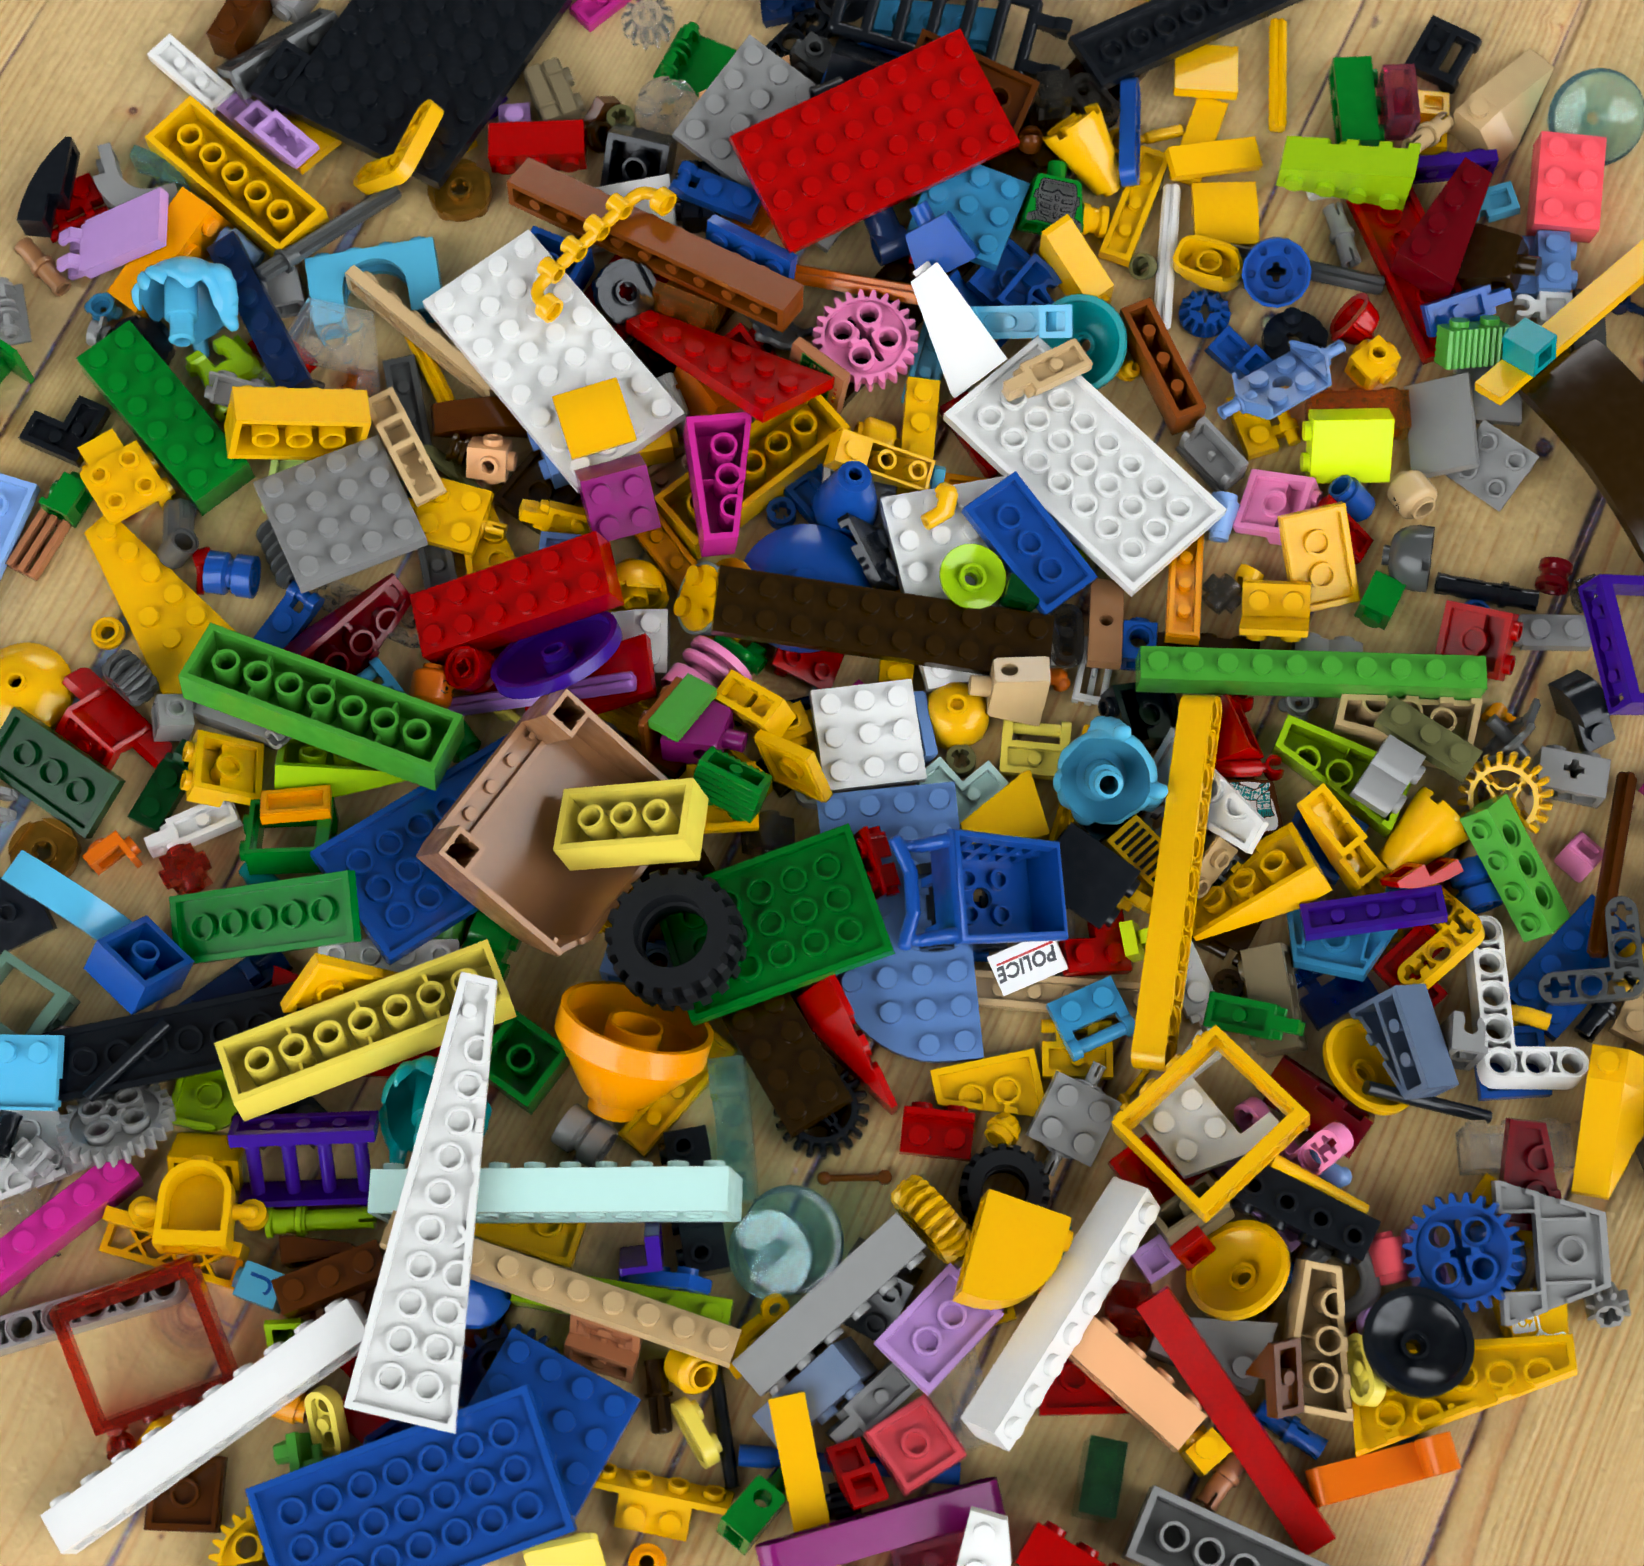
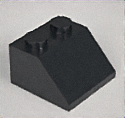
[600,123,678,186]

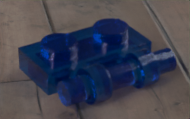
[1295,969,1379,1031]

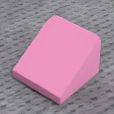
[1554,831,1604,883]

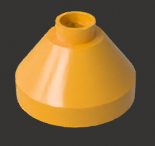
[554,981,714,1123]

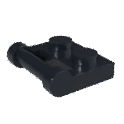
[1403,15,1482,94]

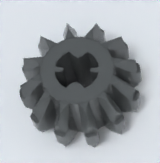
[101,649,160,706]

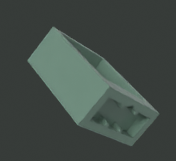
[0,950,80,1035]

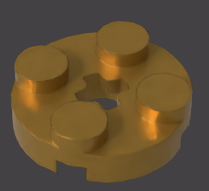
[427,159,493,222]
[8,818,82,878]

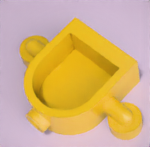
[128,1155,269,1255]

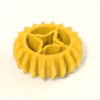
[1457,751,1554,834]
[891,1174,971,1265]

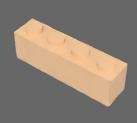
[1068,1316,1207,1453]

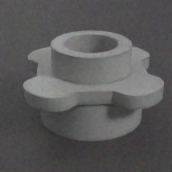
[86,316,113,346]
[1278,696,1319,721]

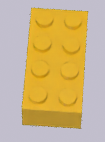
[224,385,371,460]

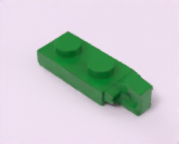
[1203,991,1306,1041]

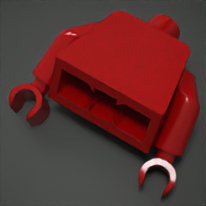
[1215,694,1285,781]

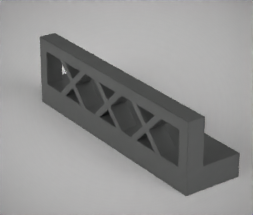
[216,8,338,100]

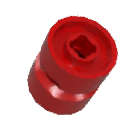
[444,646,498,694]

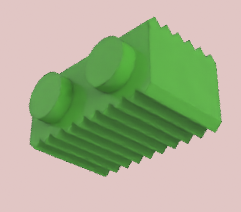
[1434,315,1511,370]

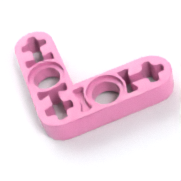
[1234,1097,1354,1177]

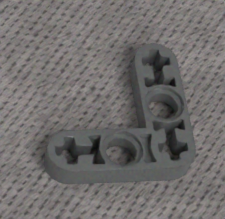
[1538,896,1644,1006]

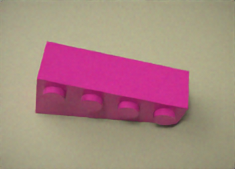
[683,412,752,557]

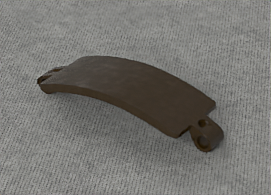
[1517,339,1644,562]

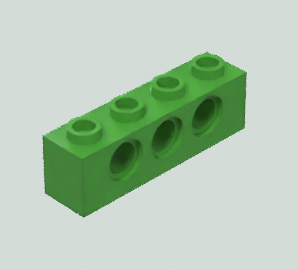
[1459,793,1571,942]

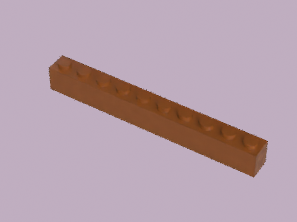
[507,157,804,333]

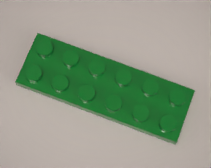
[169,870,362,964]

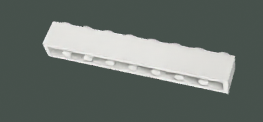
[960,1176,1161,1452]

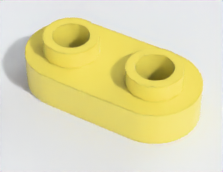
[1347,1333,1386,1407]
[304,1385,350,1457]
[670,1396,723,1469]

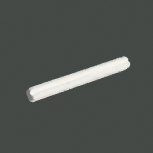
[1154,183,1181,330]

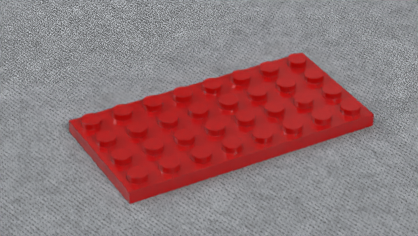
[729,28,1020,253]

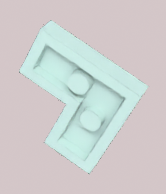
[916,757,1009,827]

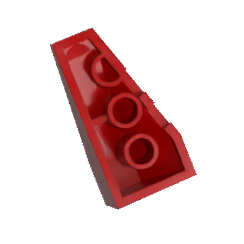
[796,974,898,1115]

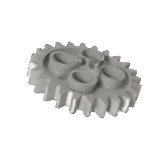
[56,1084,176,1169]

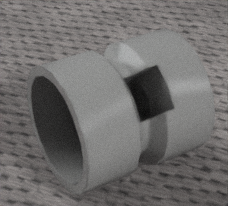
[551,1103,619,1167]

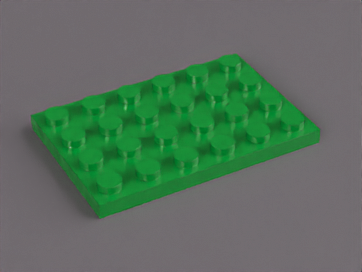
[659,823,895,1026]

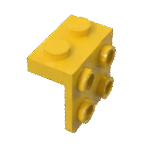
[80,440,176,525]

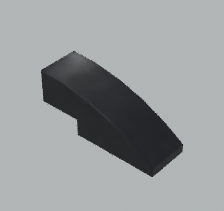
[16,137,80,237]

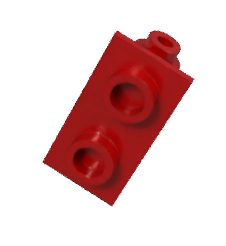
[854,826,901,900]

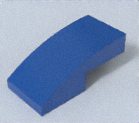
[1204,325,1273,380]

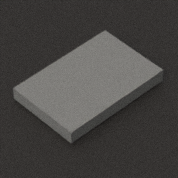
[1404,372,1480,478]

